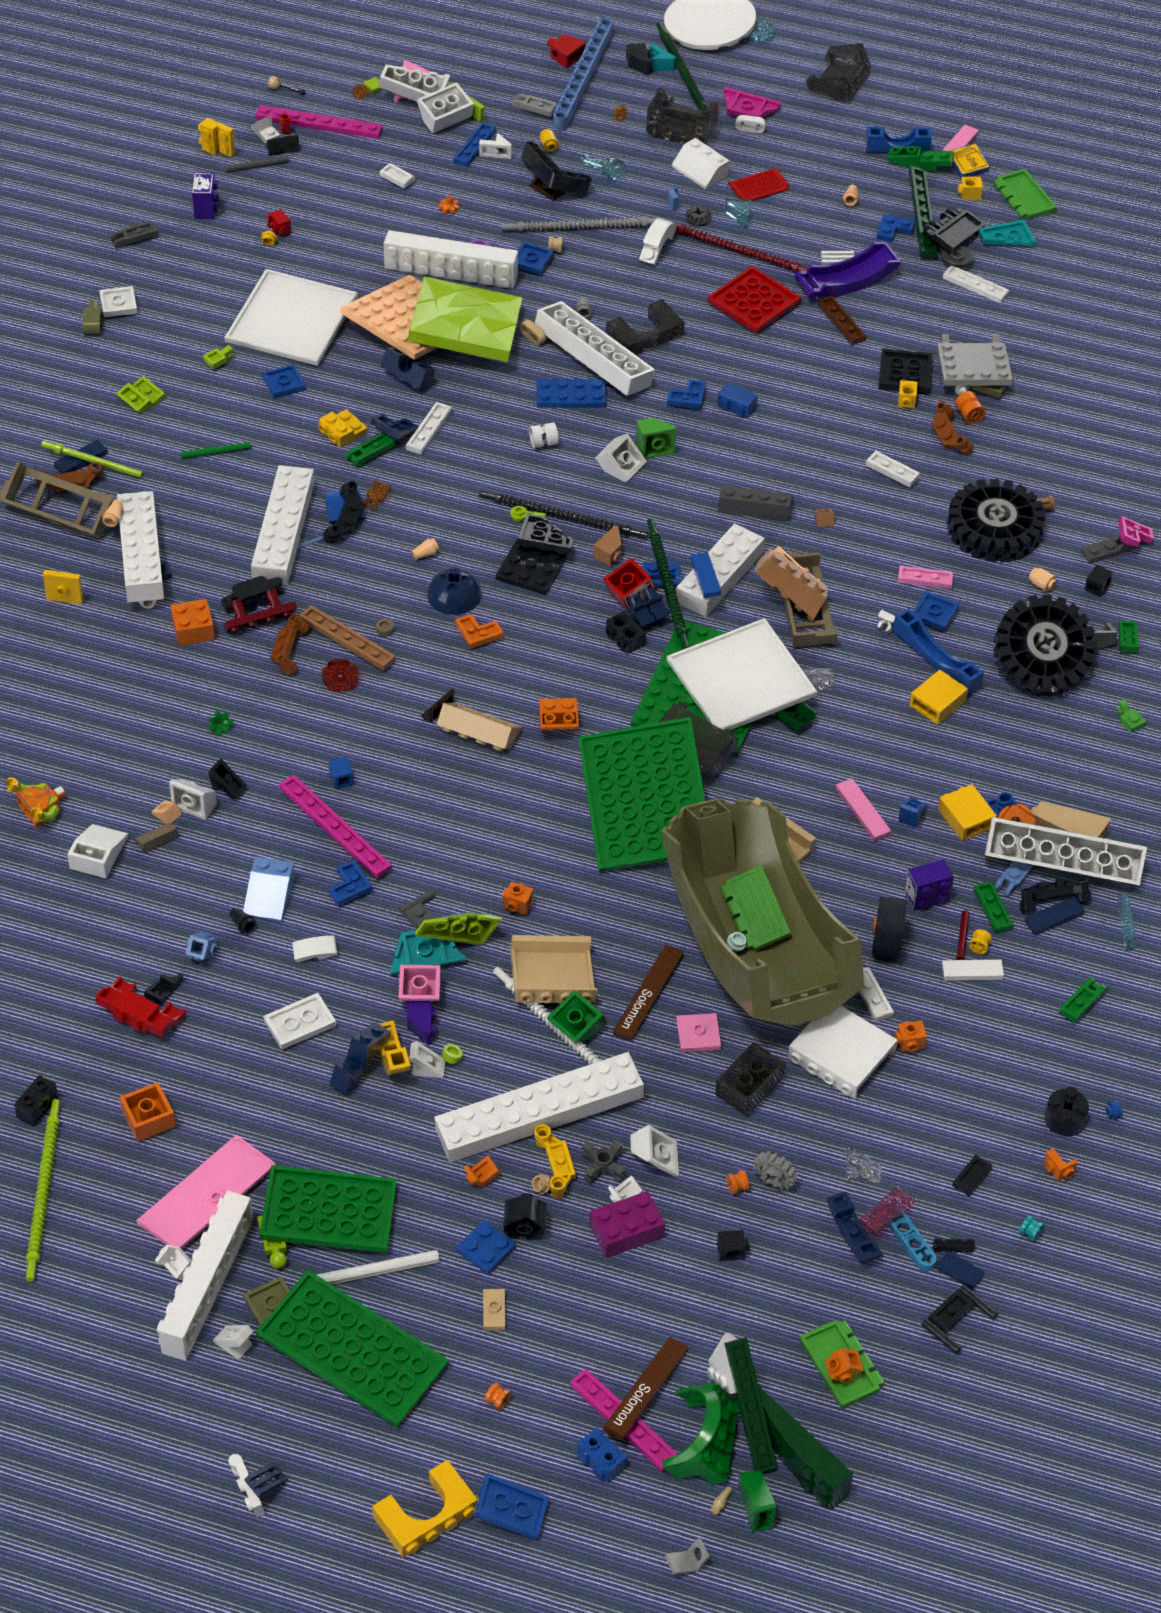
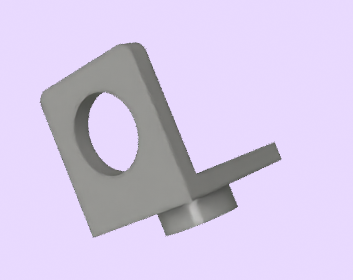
[665,1539,709,1574]

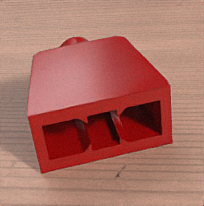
[547,34,586,69]

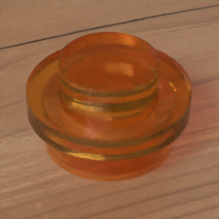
[352,84,368,99]
[613,105,627,121]

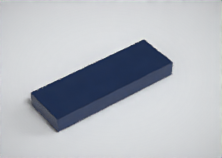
[54,440,108,474]
[1024,897,1085,935]

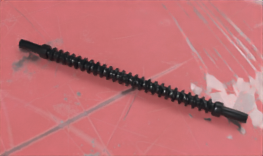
[478,490,649,539]

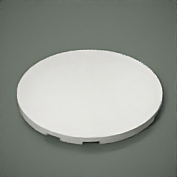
[664,0,756,50]

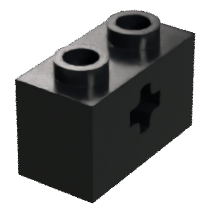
[14,1075,58,1127]

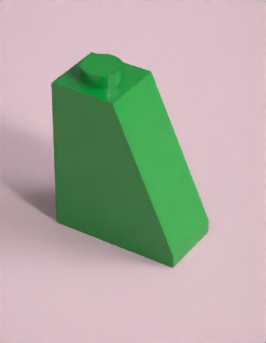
[738,1470,777,1533]

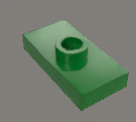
[1118,621,1139,653]

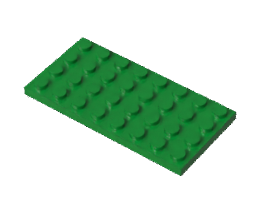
[256,1270,449,1428]

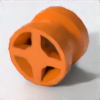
[726,1170,749,1194]
[484,1382,512,1411]

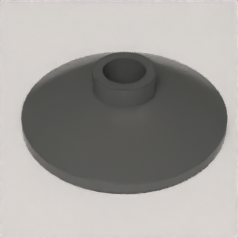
[941,246,974,265]

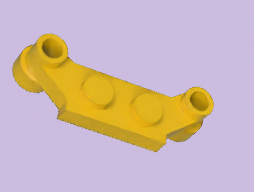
[534,1124,576,1199]

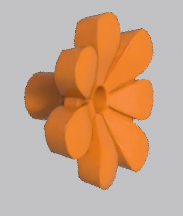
[438,195,460,214]

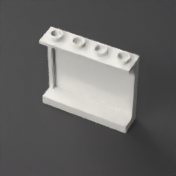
[788,1006,898,1099]

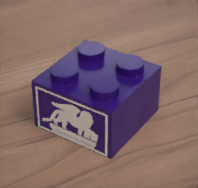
[192,172,219,220]
[905,859,954,911]

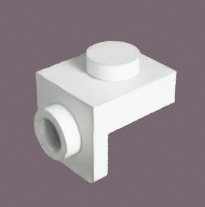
[608,1175,644,1202]
[155,1245,192,1280]

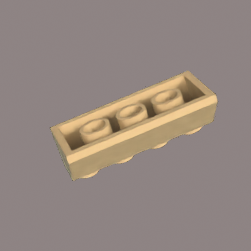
[436,703,522,751]

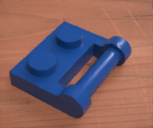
[643,562,681,588]

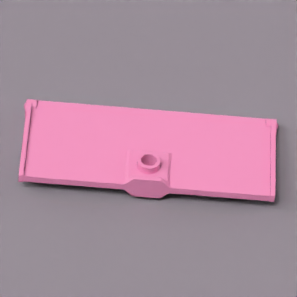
[136,1135,276,1249]

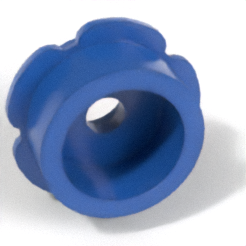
[1105,1100,1122,1120]

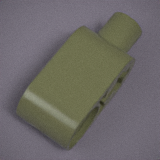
[82,300,102,334]

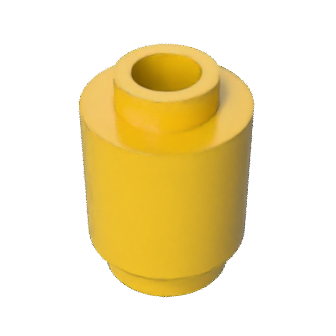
[539,129,559,152]

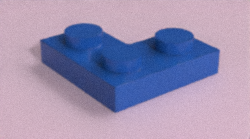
[876,214,915,242]
[667,379,706,409]
[329,860,373,906]

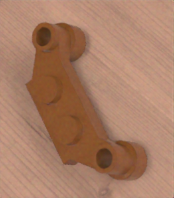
[931,401,974,455]
[36,462,102,494]
[270,613,310,675]

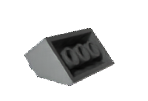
[718,485,792,521]

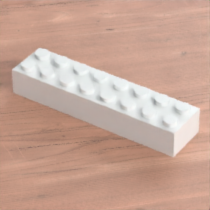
[384,230,518,289]
[535,301,655,396]
[251,465,314,585]
[117,491,164,603]
[984,817,1147,885]
[157,1190,253,1361]

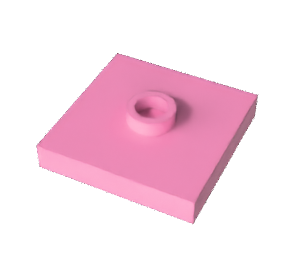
[676,1013,721,1053]

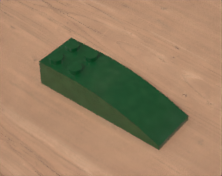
[758,1385,853,1511]

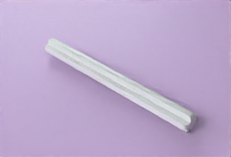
[317,1250,439,1285]

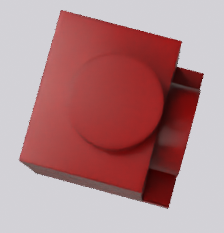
[267,209,291,237]

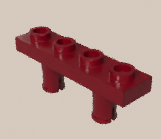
[224,589,297,633]

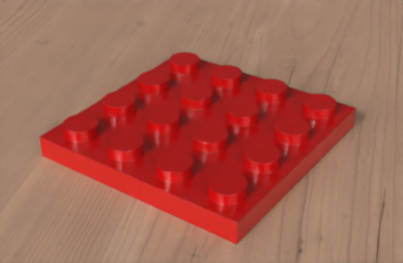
[707,266,801,334]

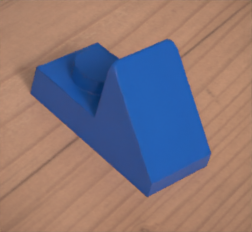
[899,797,928,827]

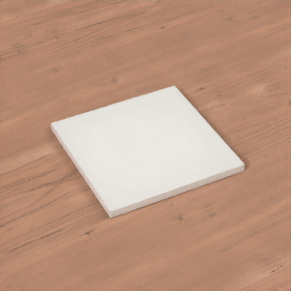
[224,269,358,366]
[667,618,817,735]

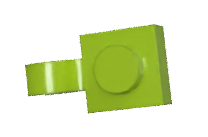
[203,345,235,370]

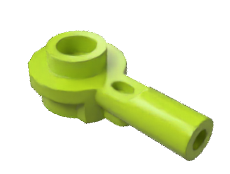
[510,506,546,522]

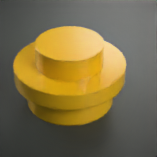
[261,231,277,246]

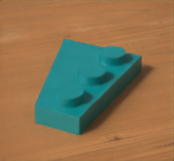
[978,220,1036,246]

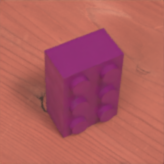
[589,1191,665,1258]

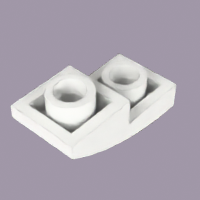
[292,936,337,963]

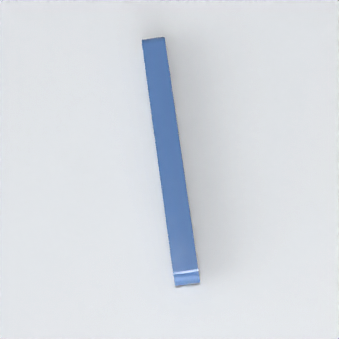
[553,17,613,131]

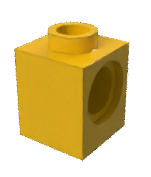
[958,177,983,200]
[898,380,917,408]

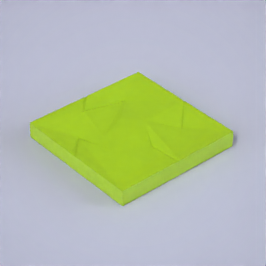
[408,277,522,362]

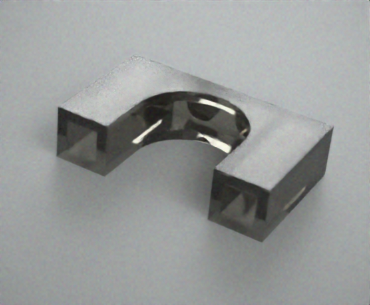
[606,299,685,355]

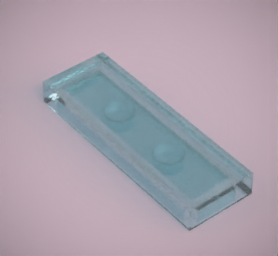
[1117,892,1136,951]

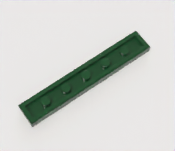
[724,1337,777,1473]

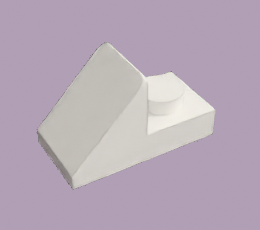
[251,116,280,144]
[479,133,511,159]
[409,1041,445,1078]
[213,1325,253,1359]

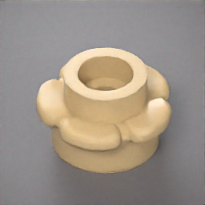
[532,1174,550,1195]

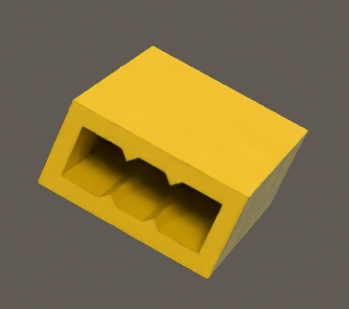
[909,669,968,725]
[938,784,997,841]

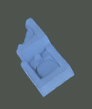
[667,186,679,211]

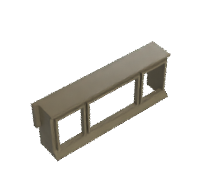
[0,462,116,539]
[782,552,838,650]

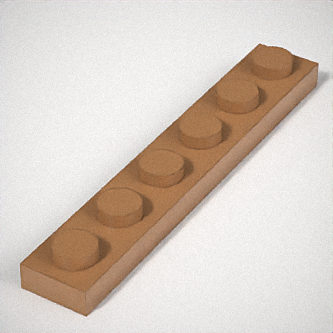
[299,605,396,671]

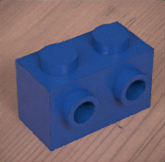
[577,1427,628,1483]

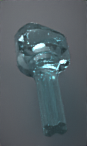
[581,154,625,180]

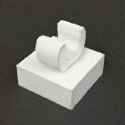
[878,610,895,633]

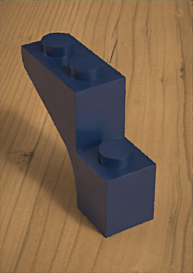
[330,1023,391,1094]

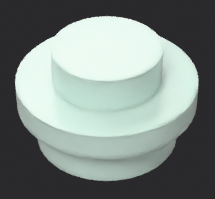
[727,932,746,951]

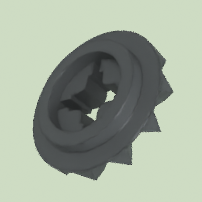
[685,205,711,225]

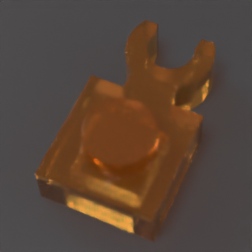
[363,480,391,511]

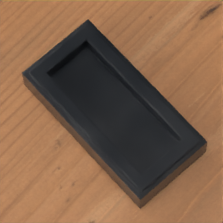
[952,1154,993,1197]

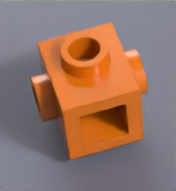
[502,882,533,915]
[894,1021,927,1052]
[825,1348,864,1383]

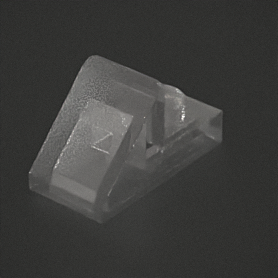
[846,1147,881,1184]

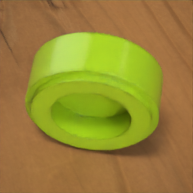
[441,1044,463,1064]

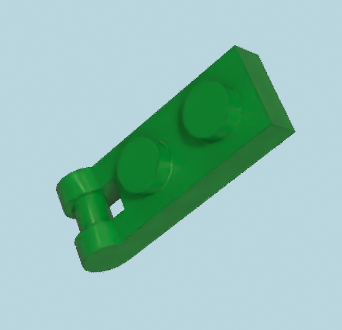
[345,432,395,468]
[1059,977,1108,1023]

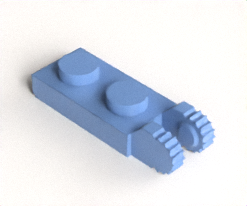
[995,861,1036,897]

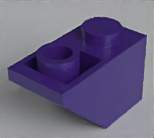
[407,1001,436,1045]

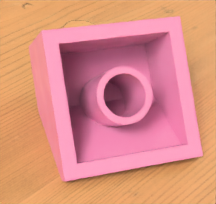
[398,965,441,1001]

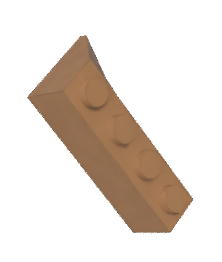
[755,548,828,622]

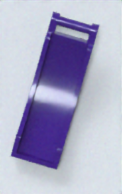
[794,242,901,299]

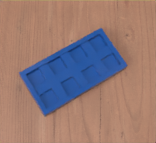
[537,379,606,408]

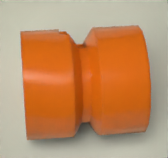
[955,391,986,424]

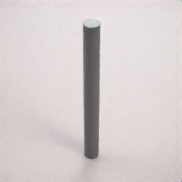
[224,155,289,172]

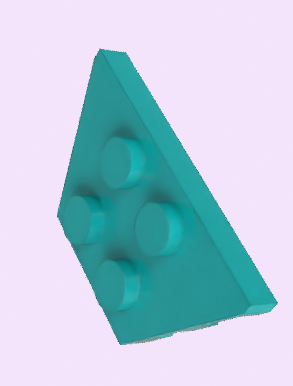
[390,930,466,976]

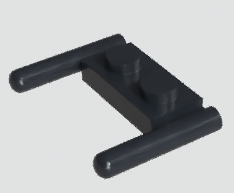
[921,1284,998,1354]

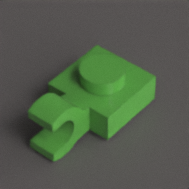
[1116,700,1147,733]

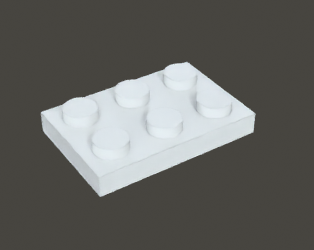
[263,993,336,1050]

